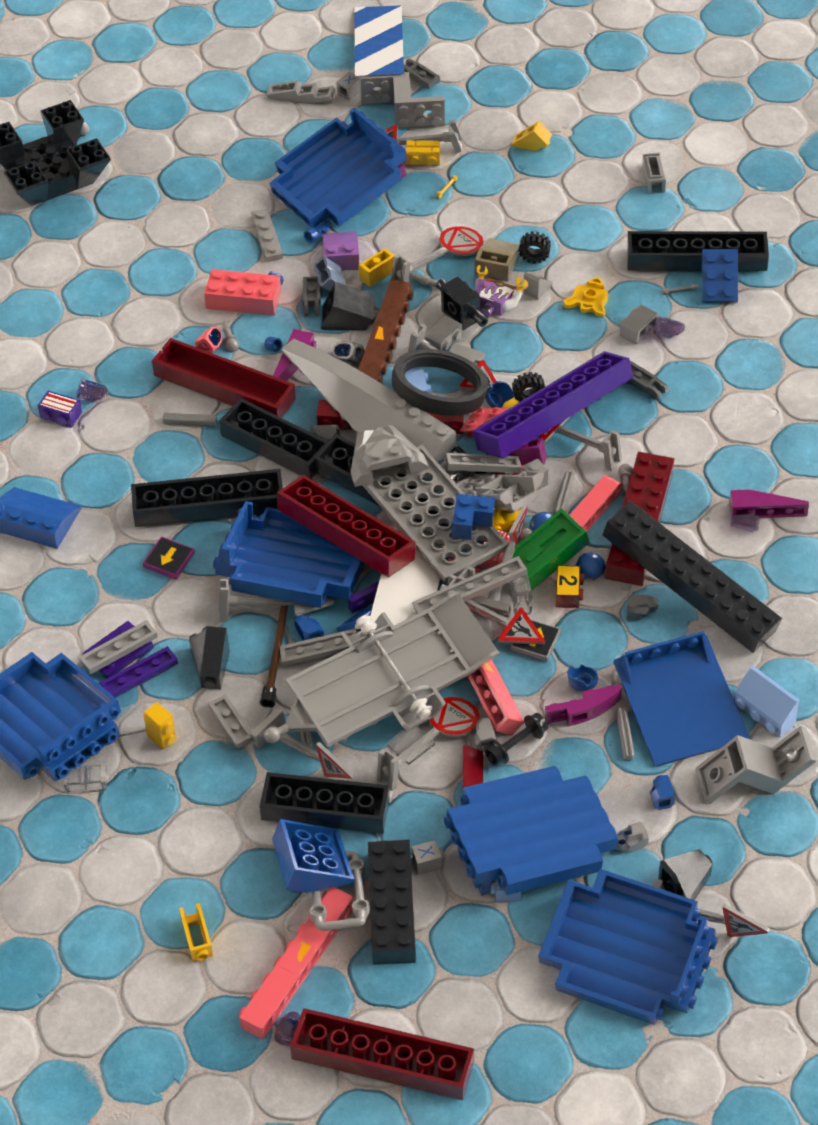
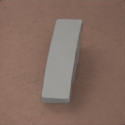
[266,80,335,103]

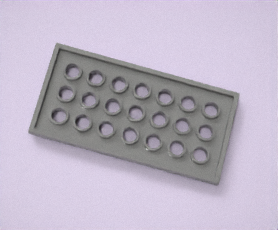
[363,445,509,583]

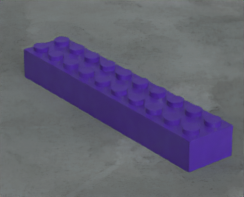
[473,351,633,458]

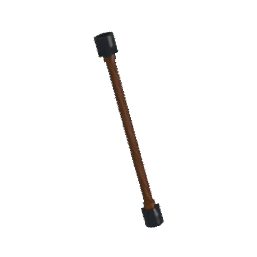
[260,605,289,708]

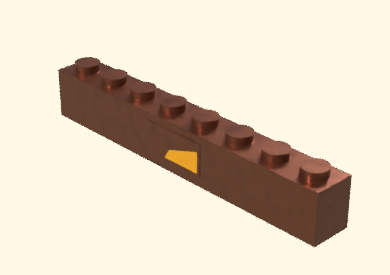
[358,279,414,384]

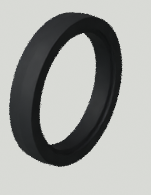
[392,349,488,416]

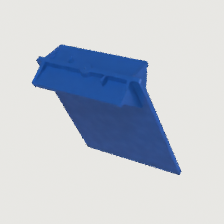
[613,631,750,767]

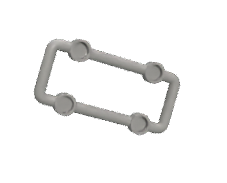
[309,851,370,931]

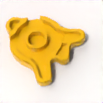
[563,277,608,317]

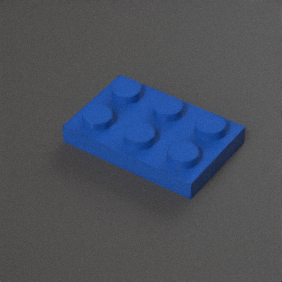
[702,249,738,302]

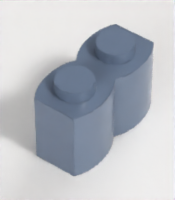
[314,256,346,291]

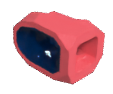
[195,327,222,353]

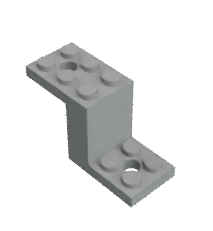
[360,72,445,128]
[696,726,817,804]

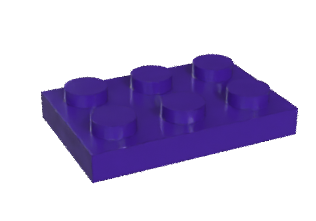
[82,621,153,679]

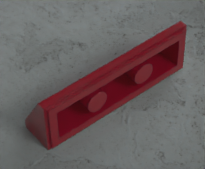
[463,745,483,788]

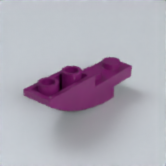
[545,684,622,727]

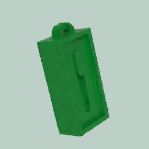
[503,508,590,591]

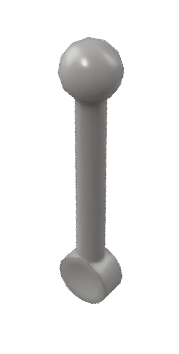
[662,283,698,295]

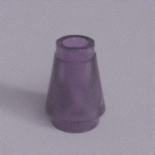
[730,514,760,532]

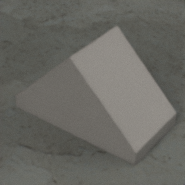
[524,272,553,300]

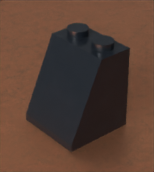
[321,282,376,331]

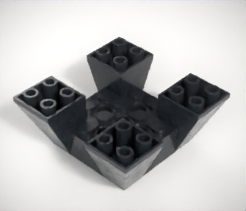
[0,100,111,206]

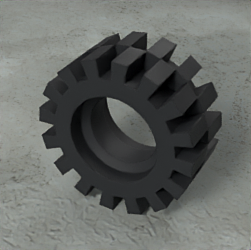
[518,231,551,264]
[512,372,546,402]

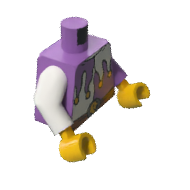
[474,265,528,317]

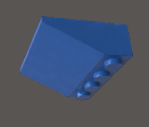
[0,487,82,549]
[272,819,354,893]

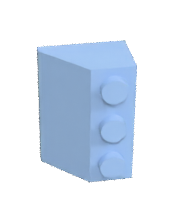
[734,665,799,737]

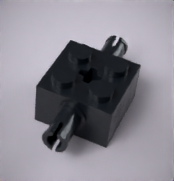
[436,276,488,330]

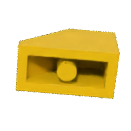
[511,121,552,151]

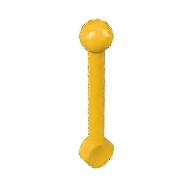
[436,175,458,198]

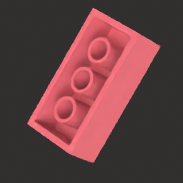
[204,269,281,315]

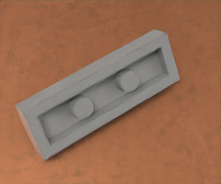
[208,694,254,749]

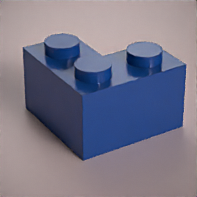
[452,494,495,540]

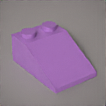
[323,231,359,271]

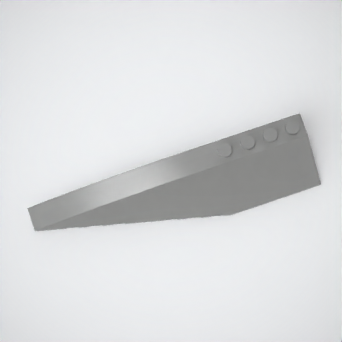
[281,339,456,462]

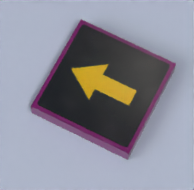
[143,536,195,580]

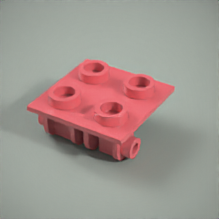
[460,407,507,438]

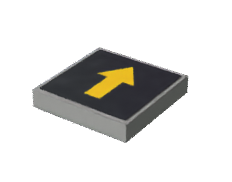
[510,619,561,662]

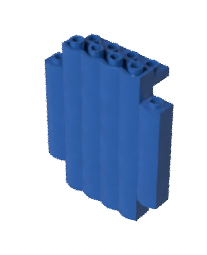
[269,107,406,228]
[213,501,365,608]
[0,652,121,781]
[444,766,618,896]
[538,869,718,1025]

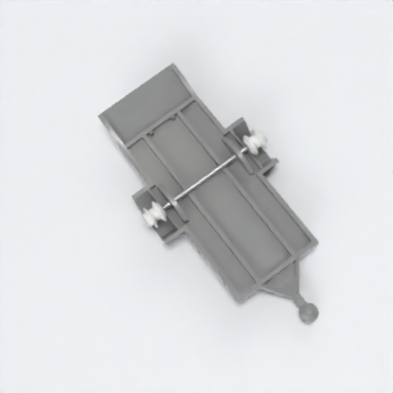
[264,591,500,747]

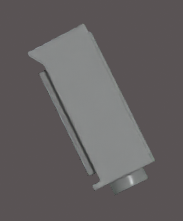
[642,152,666,194]

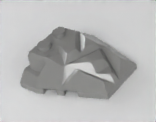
[350,425,428,487]
[456,471,544,513]

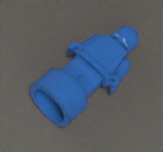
[304,221,332,243]

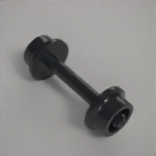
[485,713,548,766]

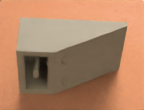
[475,238,520,281]

